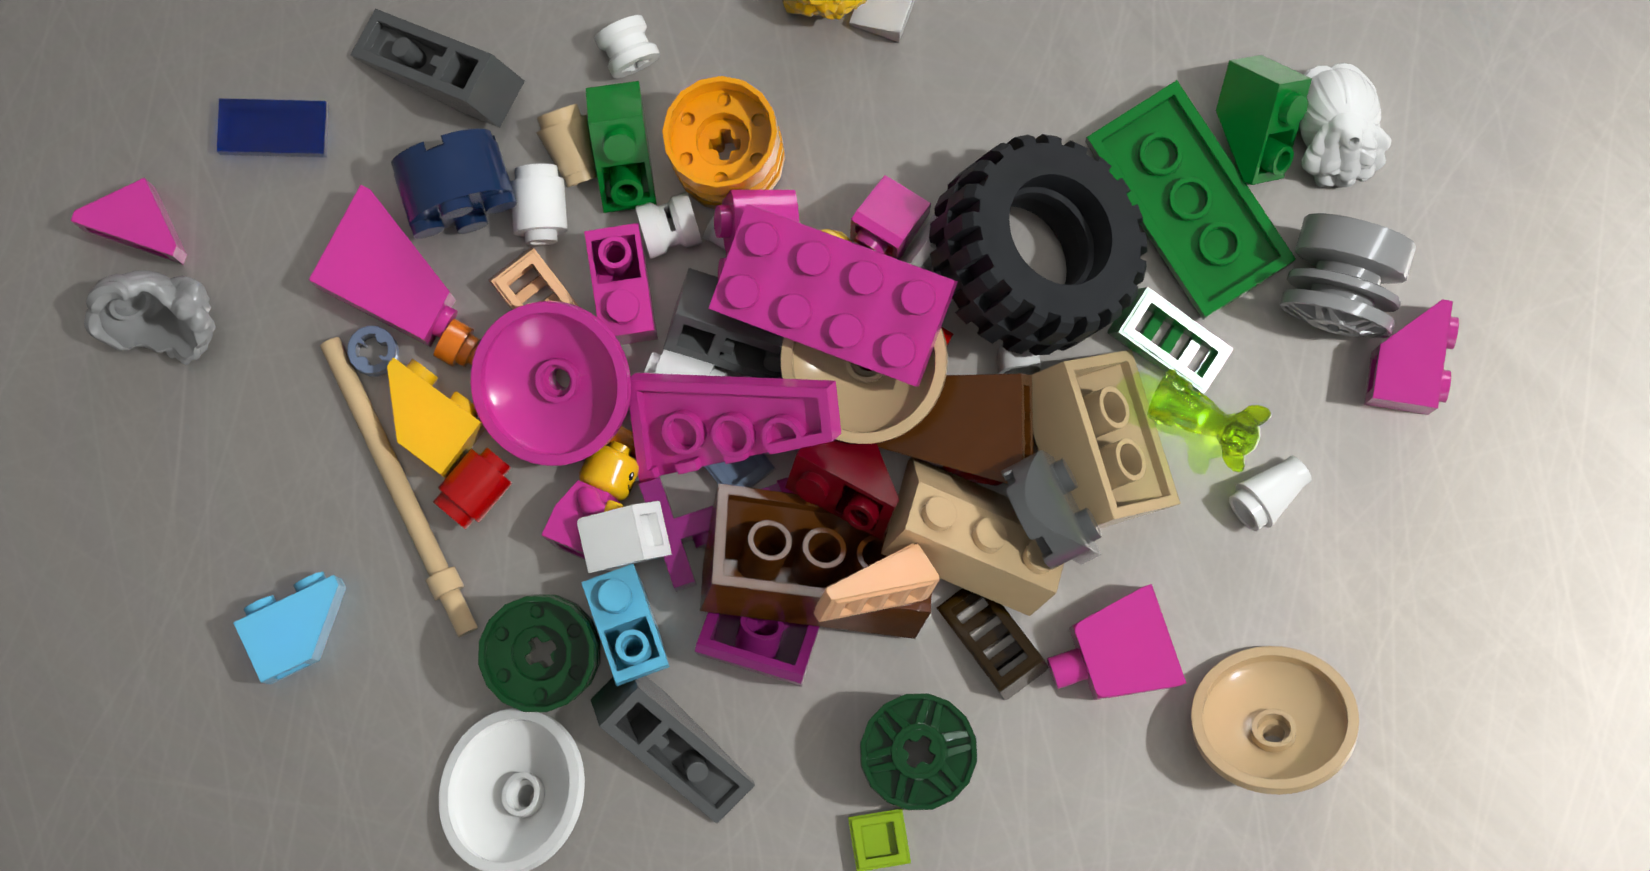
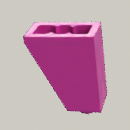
[309,185,458,348]

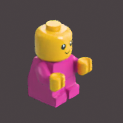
[541,441,639,560]

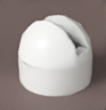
[996,343,1041,375]

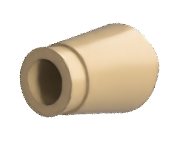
[536,104,597,188]

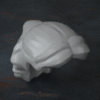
[84,270,216,365]

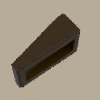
[936,588,1049,700]

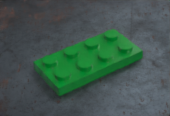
[1085,80,1296,320]

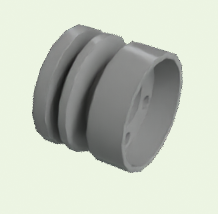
[1279,213,1416,338]

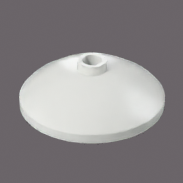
[439,708,585,871]

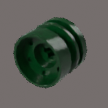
[478,594,601,712]
[860,693,977,810]

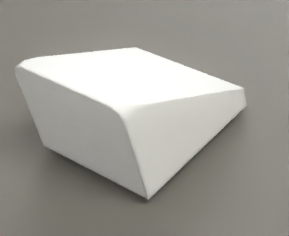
[849,0,915,42]

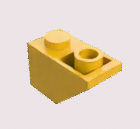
[387,357,486,478]

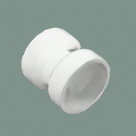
[635,192,702,259]

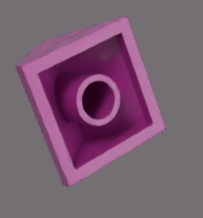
[695,612,820,687]

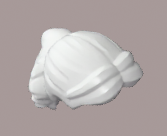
[1299,63,1392,188]

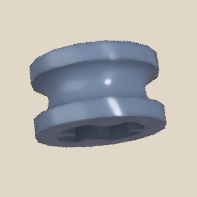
[347,325,399,377]

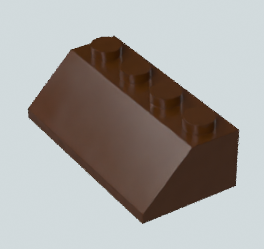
[700,483,932,639]

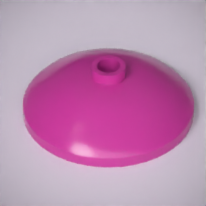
[471,301,631,466]

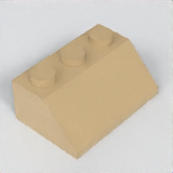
[1032,349,1181,529]
[881,457,1064,616]

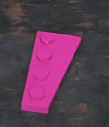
[629,373,842,483]

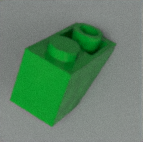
[1216,55,1312,185]
[586,81,657,213]

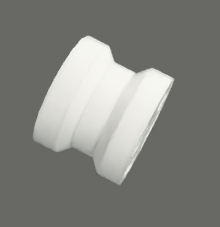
[594,15,660,78]

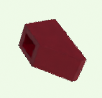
[785,439,899,540]

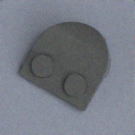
[1001,450,1102,570]

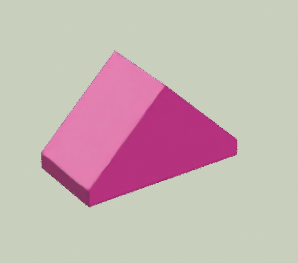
[71,177,187,265]

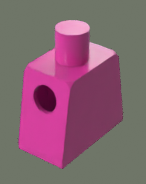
[1047,584,1186,700]

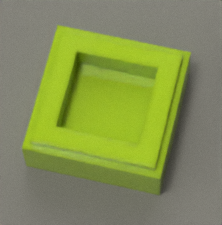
[848,809,911,871]

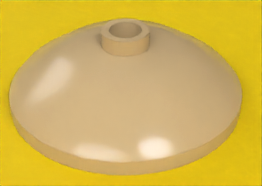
[781,328,948,444]
[1191,646,1359,795]

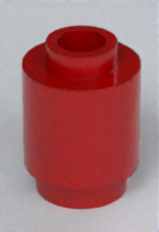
[433,447,513,530]

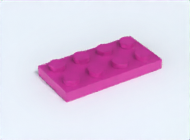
[708,204,958,387]

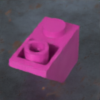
[850,175,931,260]
[584,223,658,345]
[1364,299,1459,415]

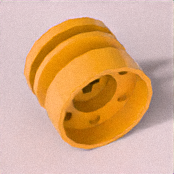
[662,76,785,209]

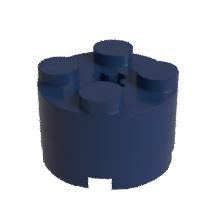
[391,129,517,239]

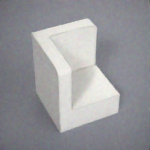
[577,501,672,573]

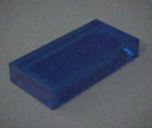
[217,98,329,158]

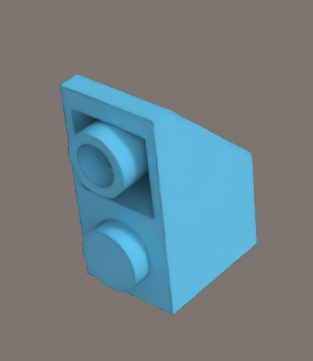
[581,564,670,686]
[233,571,346,685]

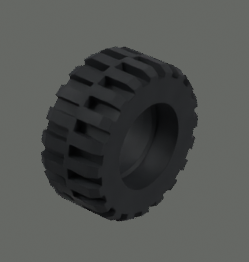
[929,134,1148,356]

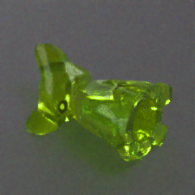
[1147,369,1272,473]

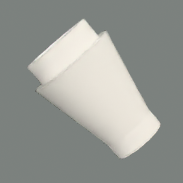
[1229,455,1312,531]

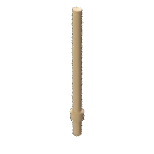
[320,337,478,637]

